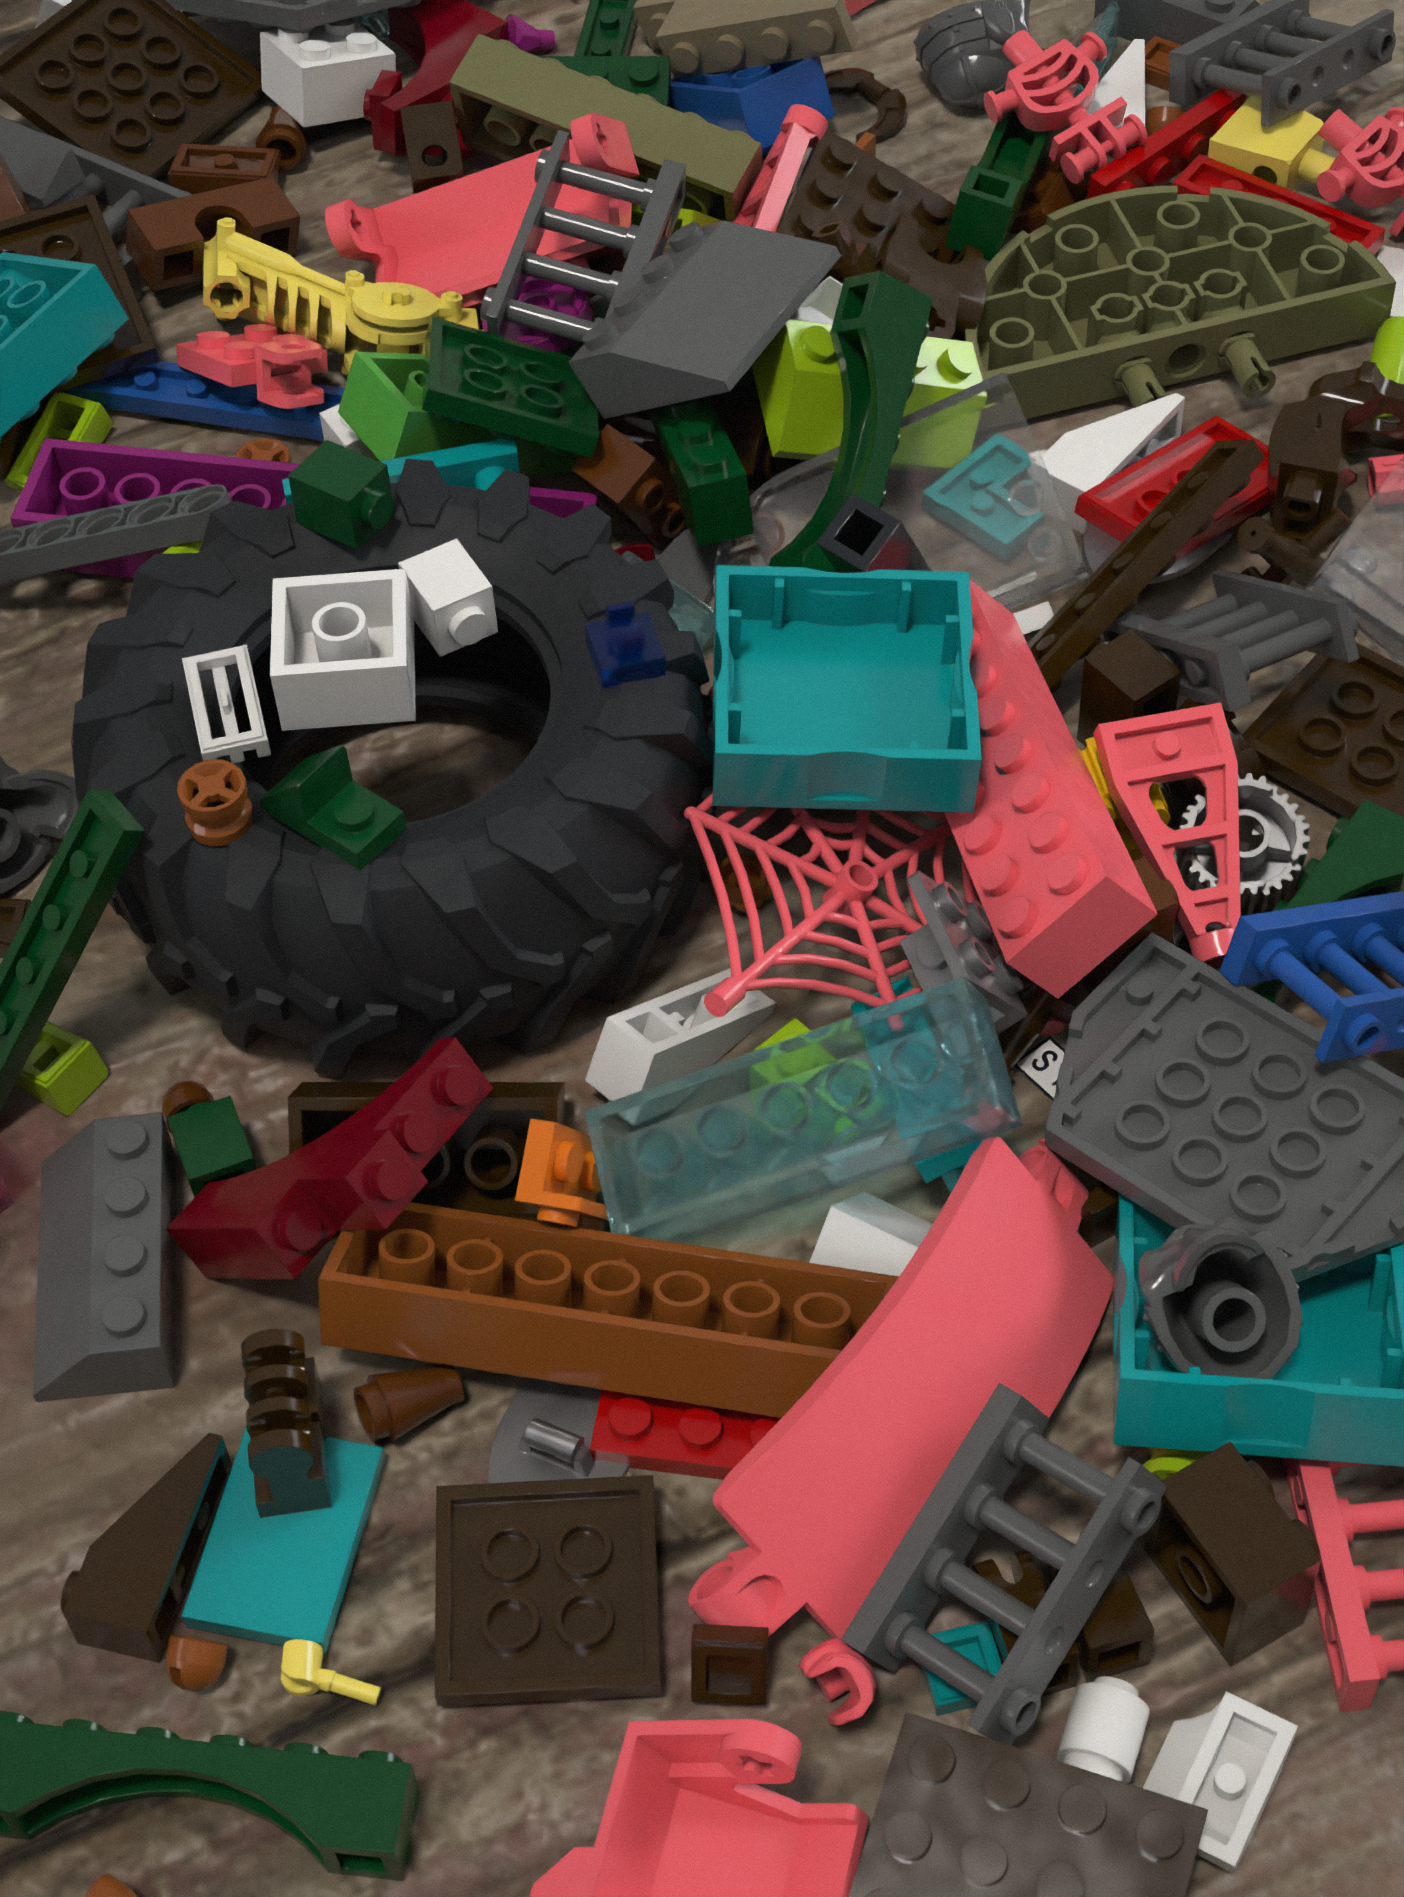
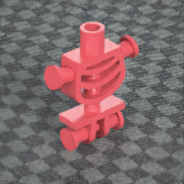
[983,30,1148,184]
[1317,107,1404,237]

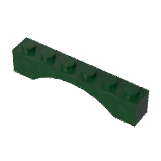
[944,48,1069,261]
[769,271,934,572]
[646,396,754,547]
[1243,799,1404,1003]
[0,1711,420,1881]

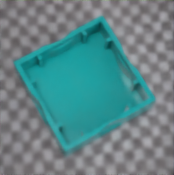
[712,565,982,813]
[1113,1193,1404,1467]

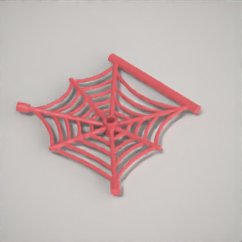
[684,686,1064,1036]

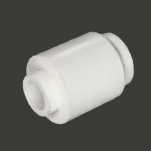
[1056,1676,1150,1783]

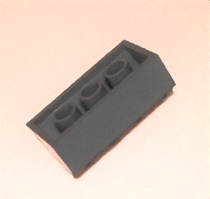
[33,1112,176,1402]

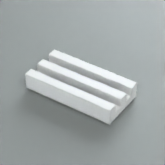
[182,644,271,763]

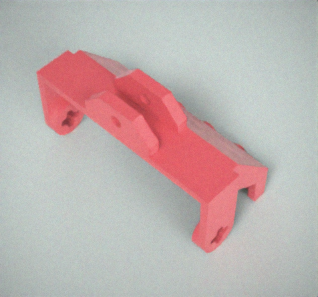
[325,112,640,309]
[529,1719,869,1897]

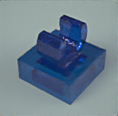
[585,600,666,688]

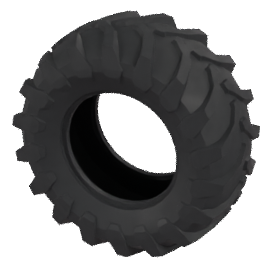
[71,459,716,1078]

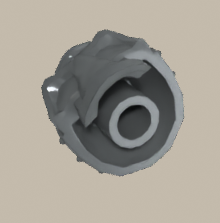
[913,0,1031,110]
[0,756,79,894]
[1139,1217,1303,1379]

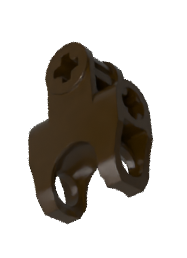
[874,213,988,341]

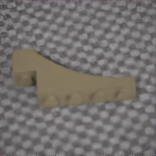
[633,0,859,79]

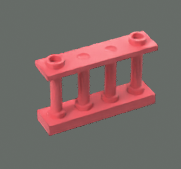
[1282,1457,1404,1712]

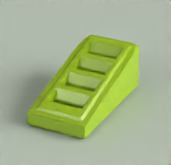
[4,392,114,491]
[15,1021,108,1116]

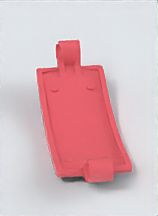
[688,1136,1113,1639]

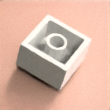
[260,18,396,127]
[270,569,416,731]

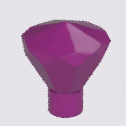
[505,14,555,54]

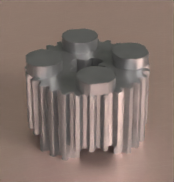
[1175,773,1310,915]

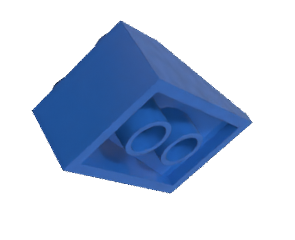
[669,56,835,156]

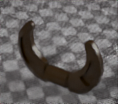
[824,68,907,142]

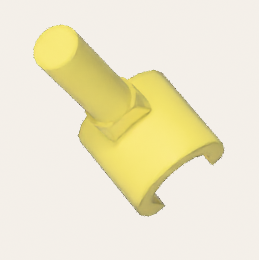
[281,1639,382,1706]

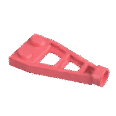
[732,104,828,232]
[1093,703,1241,969]

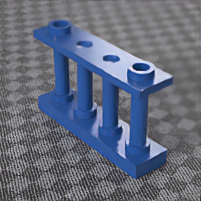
[1219,891,1404,1063]

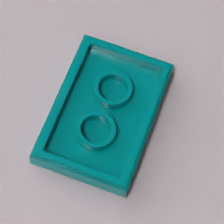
[181,1428,386,1654]

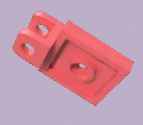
[176,324,328,409]

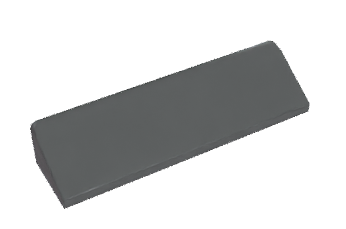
[0,116,86,207]

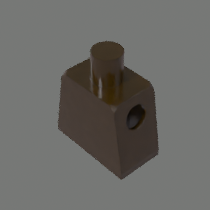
[400,100,465,194]

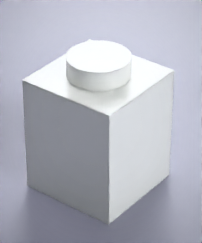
[398,538,498,657]

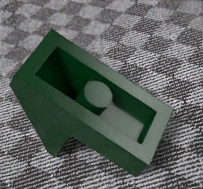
[259,745,407,872]

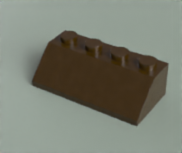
[288,1082,565,1223]

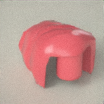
[797,1638,877,1727]

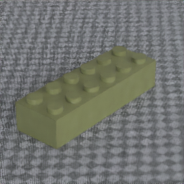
[449,33,763,222]

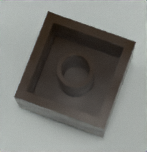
[1144,1442,1322,1667]

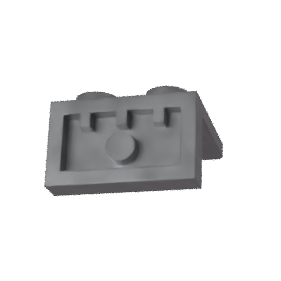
[900,871,1028,1056]

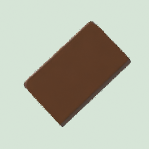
[168,143,281,195]
[1009,151,1092,234]

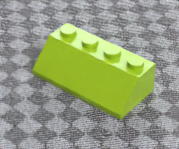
[751,319,985,473]

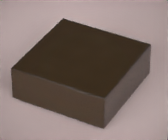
[691,1624,768,1705]

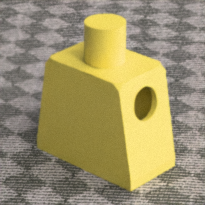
[1208,96,1336,192]

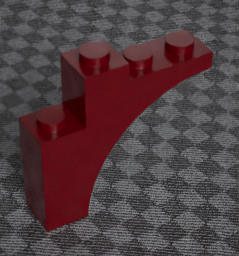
[380,0,508,157]
[166,1037,493,1279]

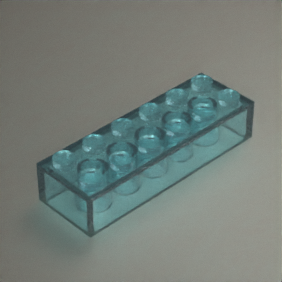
[584,976,1023,1243]

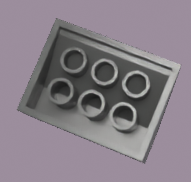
[568,220,841,419]

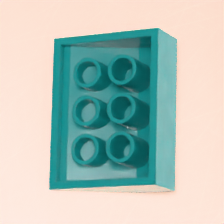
[0,252,129,443]

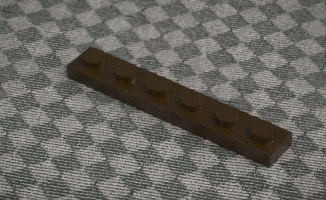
[1028,439,1266,695]

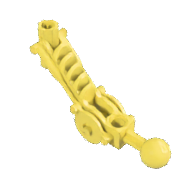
[203,217,484,378]

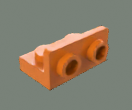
[515,1118,629,1231]

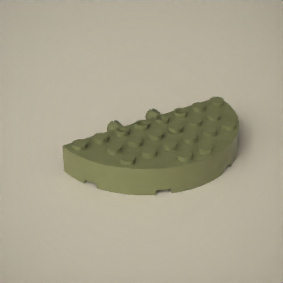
[965,186,1396,431]

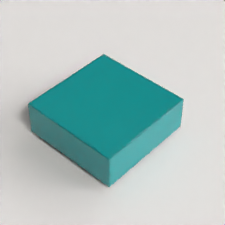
[921,1620,1002,1716]

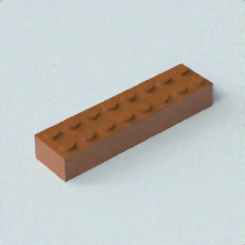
[318,1202,899,1418]

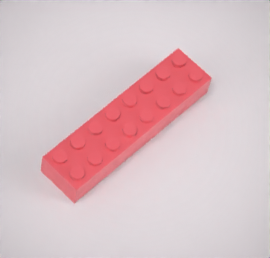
[944,580,1158,999]

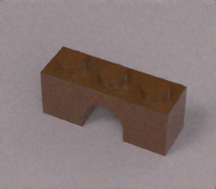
[126,177,300,291]

